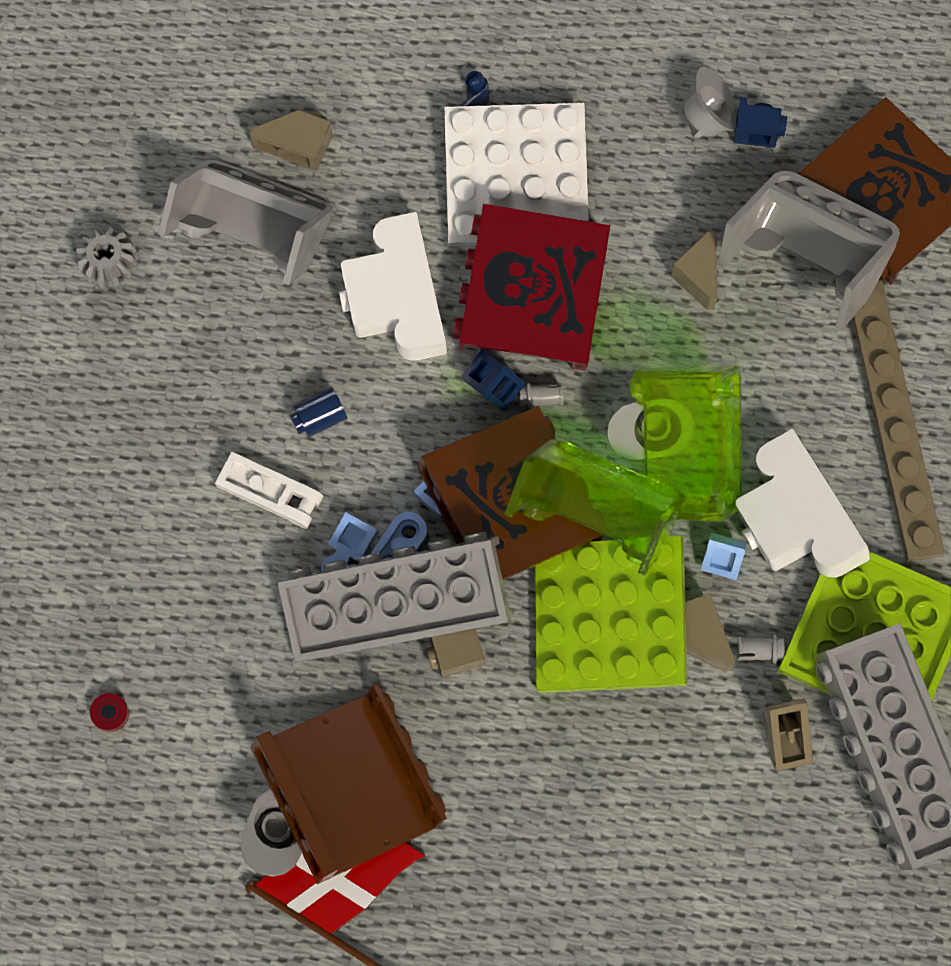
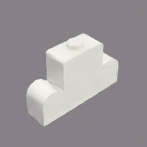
[339,212,447,360]
[736,429,870,577]

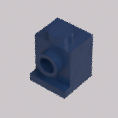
[734,97,787,148]
[460,350,526,412]

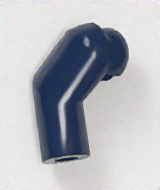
[458,71,489,107]

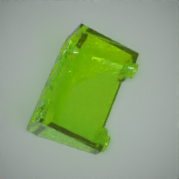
[630,365,742,522]

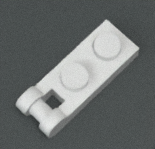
[215,452,324,529]

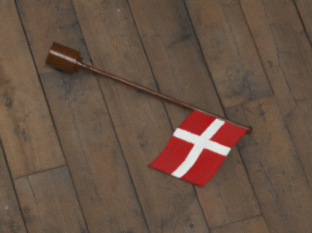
[245,843,426,966]

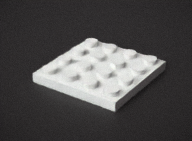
[444,103,589,246]

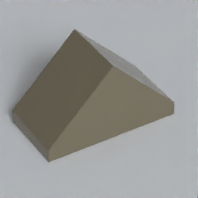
[671,231,717,310]
[762,698,813,771]

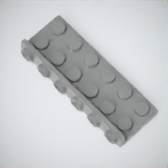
[277,531,511,662]
[815,623,951,870]

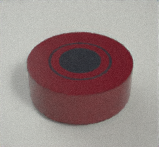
[90,693,129,732]

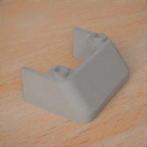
[158,160,333,285]
[718,171,900,331]

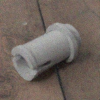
[518,382,564,411]
[738,635,784,664]

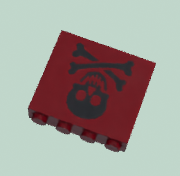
[453,204,611,371]

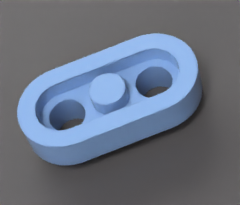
[371,512,427,559]

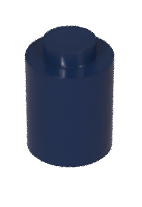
[289,387,348,438]

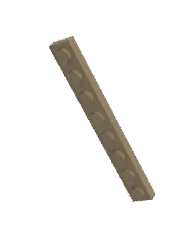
[852,281,945,562]

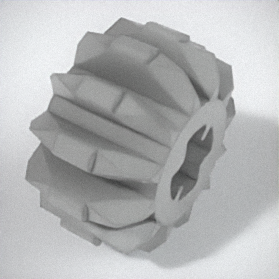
[76,227,138,289]

